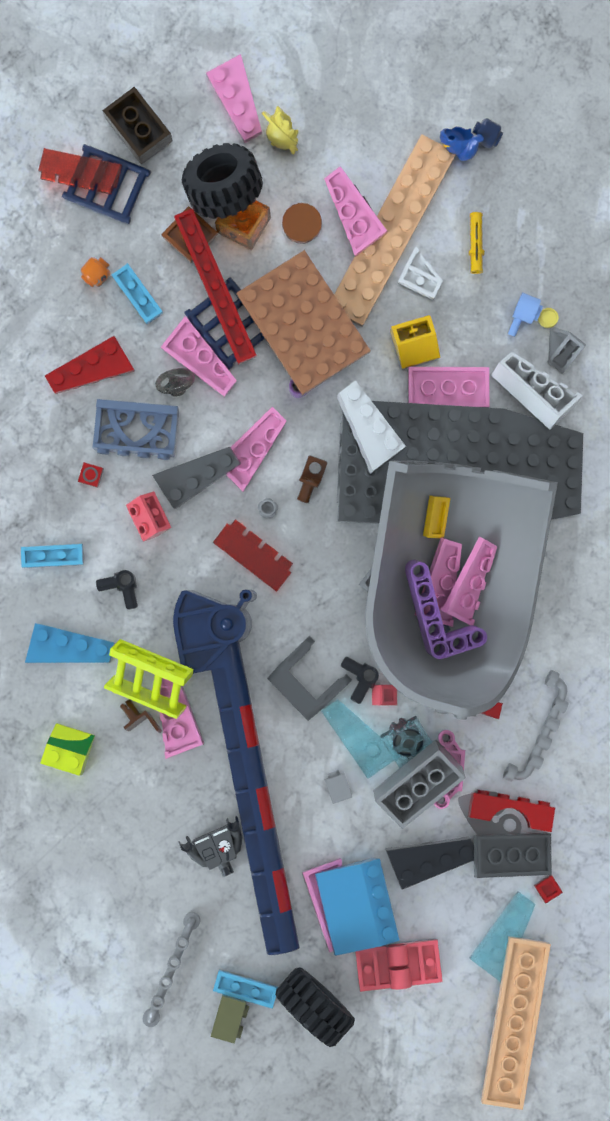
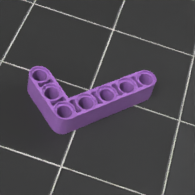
[405,559,487,659]

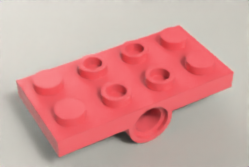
[355,939,442,992]

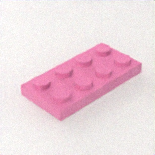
[408,367,490,408]

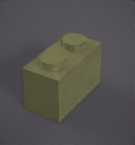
[211,994,249,1044]

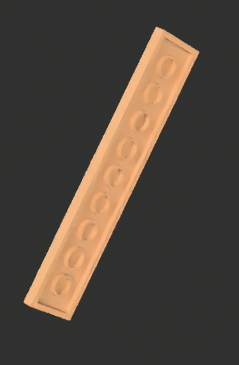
[334,134,456,327]

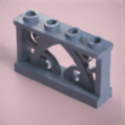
[92,399,179,460]

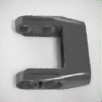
[267,636,352,721]

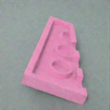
[206,54,262,143]
[226,407,287,492]
[414,537,462,627]
[442,537,497,625]

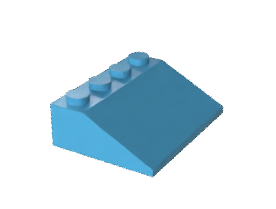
[315,858,400,956]

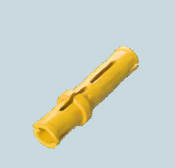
[469,212,485,274]

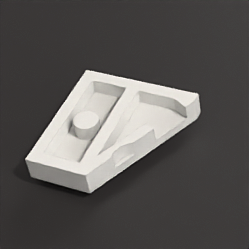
[398,247,443,300]

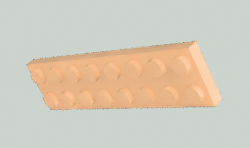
[481,936,551,1110]

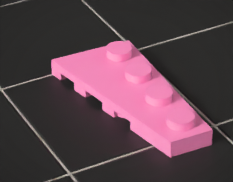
[324,166,388,256]
[161,316,237,397]
[160,678,204,759]
[302,858,342,952]

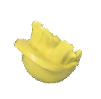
[262,106,299,155]

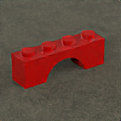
[468,789,555,832]

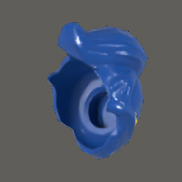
[439,126,484,161]

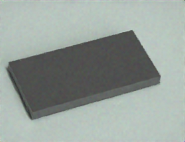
[474,833,552,878]

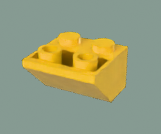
[390,315,440,369]

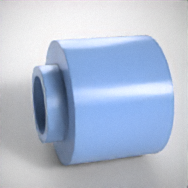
[508,292,543,337]

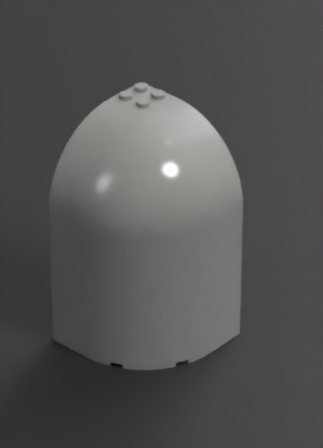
[365,461,558,720]

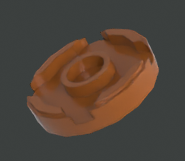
[282,203,322,244]

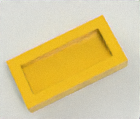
[423,495,450,538]

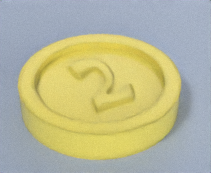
[538,308,559,328]

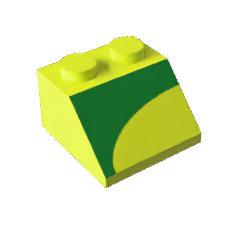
[40,723,95,776]

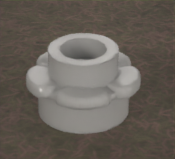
[258,498,278,518]

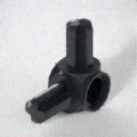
[96,570,138,610]
[341,657,379,704]

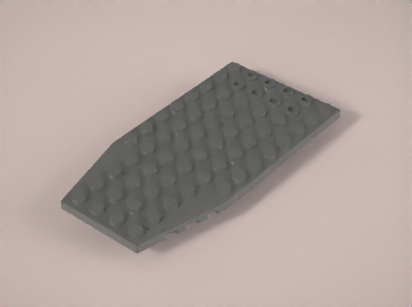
[337,401,583,524]

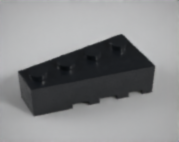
[385,837,474,890]

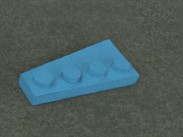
[25,623,115,663]

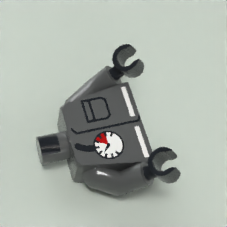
[178,816,243,877]

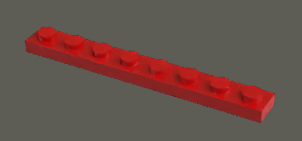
[174,208,257,365]

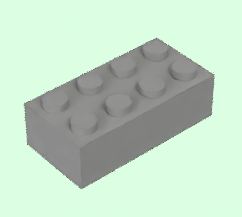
[373,740,466,829]

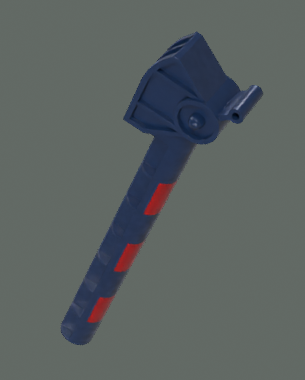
[173,589,300,955]

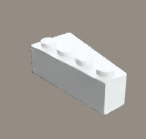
[491,352,583,429]
[337,380,406,474]

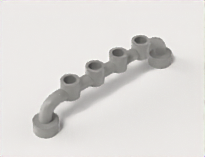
[503,670,569,782]
[143,912,200,1027]

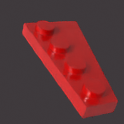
[45,336,135,394]

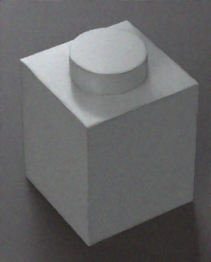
[325,770,352,804]

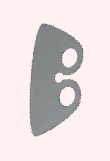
[458,791,522,835]

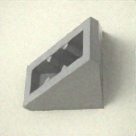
[547,327,586,374]

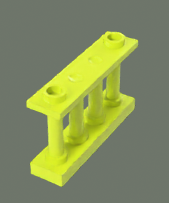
[104,639,194,719]

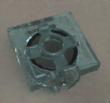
[380,716,432,768]

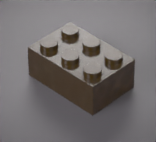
[102,87,173,165]

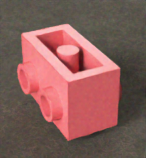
[126,491,171,542]

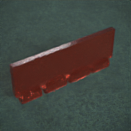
[38,148,122,194]
[213,519,293,592]

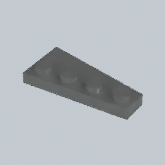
[152,447,241,509]

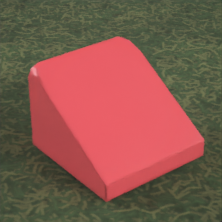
[372,685,397,705]

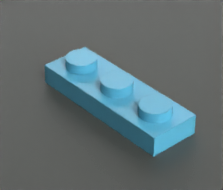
[112,263,163,324]
[21,544,84,568]
[213,970,278,1009]

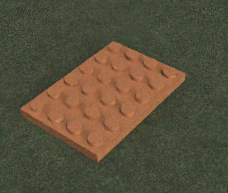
[236,250,371,396]

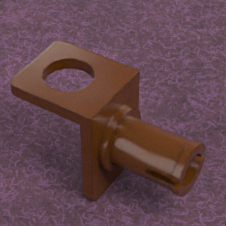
[297,455,327,503]
[120,699,162,733]

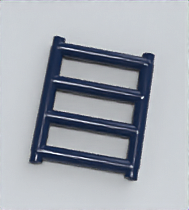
[62,144,151,224]
[184,277,265,370]

